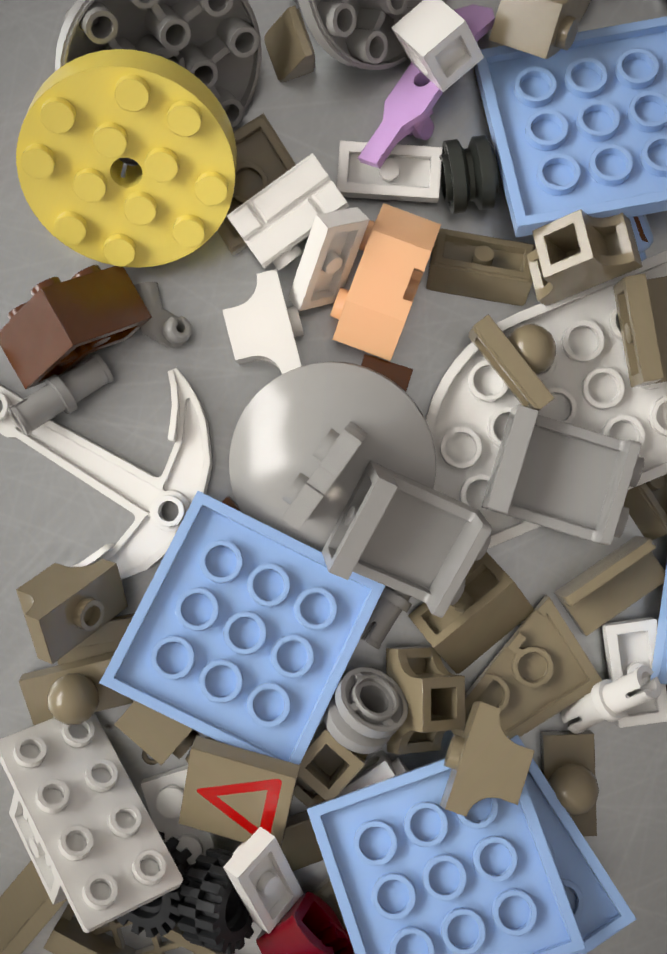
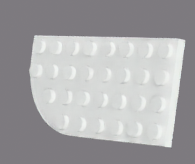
[425,251,667,548]

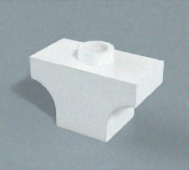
[222,269,304,374]

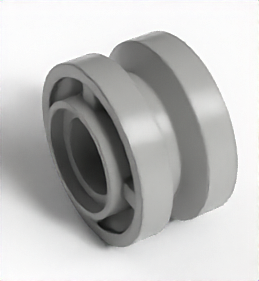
[323,667,408,754]

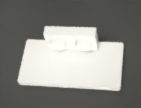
[0,713,183,933]

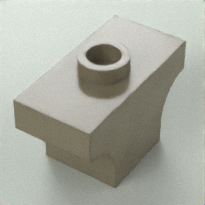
[526,209,643,306]
[16,559,128,664]
[386,646,465,755]
[440,701,535,817]
[294,721,368,807]

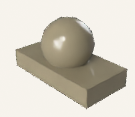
[468,314,556,411]
[19,652,133,725]
[540,730,599,837]

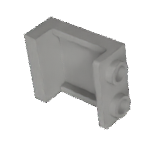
[481,405,645,545]
[322,461,492,618]

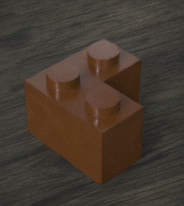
[0,265,152,389]

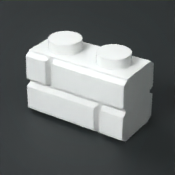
[227,153,349,271]

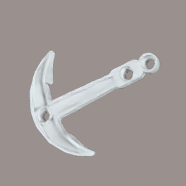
[0,368,213,581]

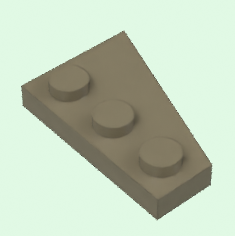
[451,595,602,739]

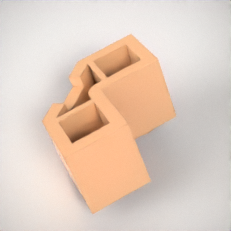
[330,203,441,361]

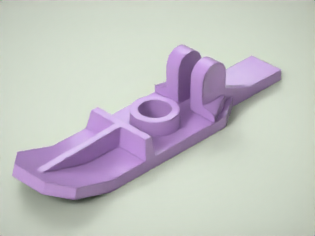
[358,4,495,169]

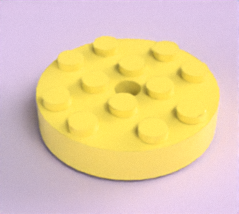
[16,49,237,268]

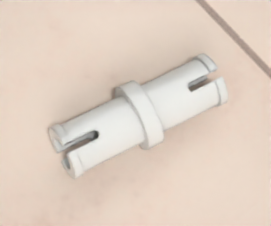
[561,666,661,734]

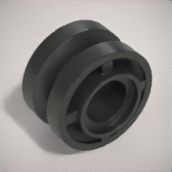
[439,135,498,214]

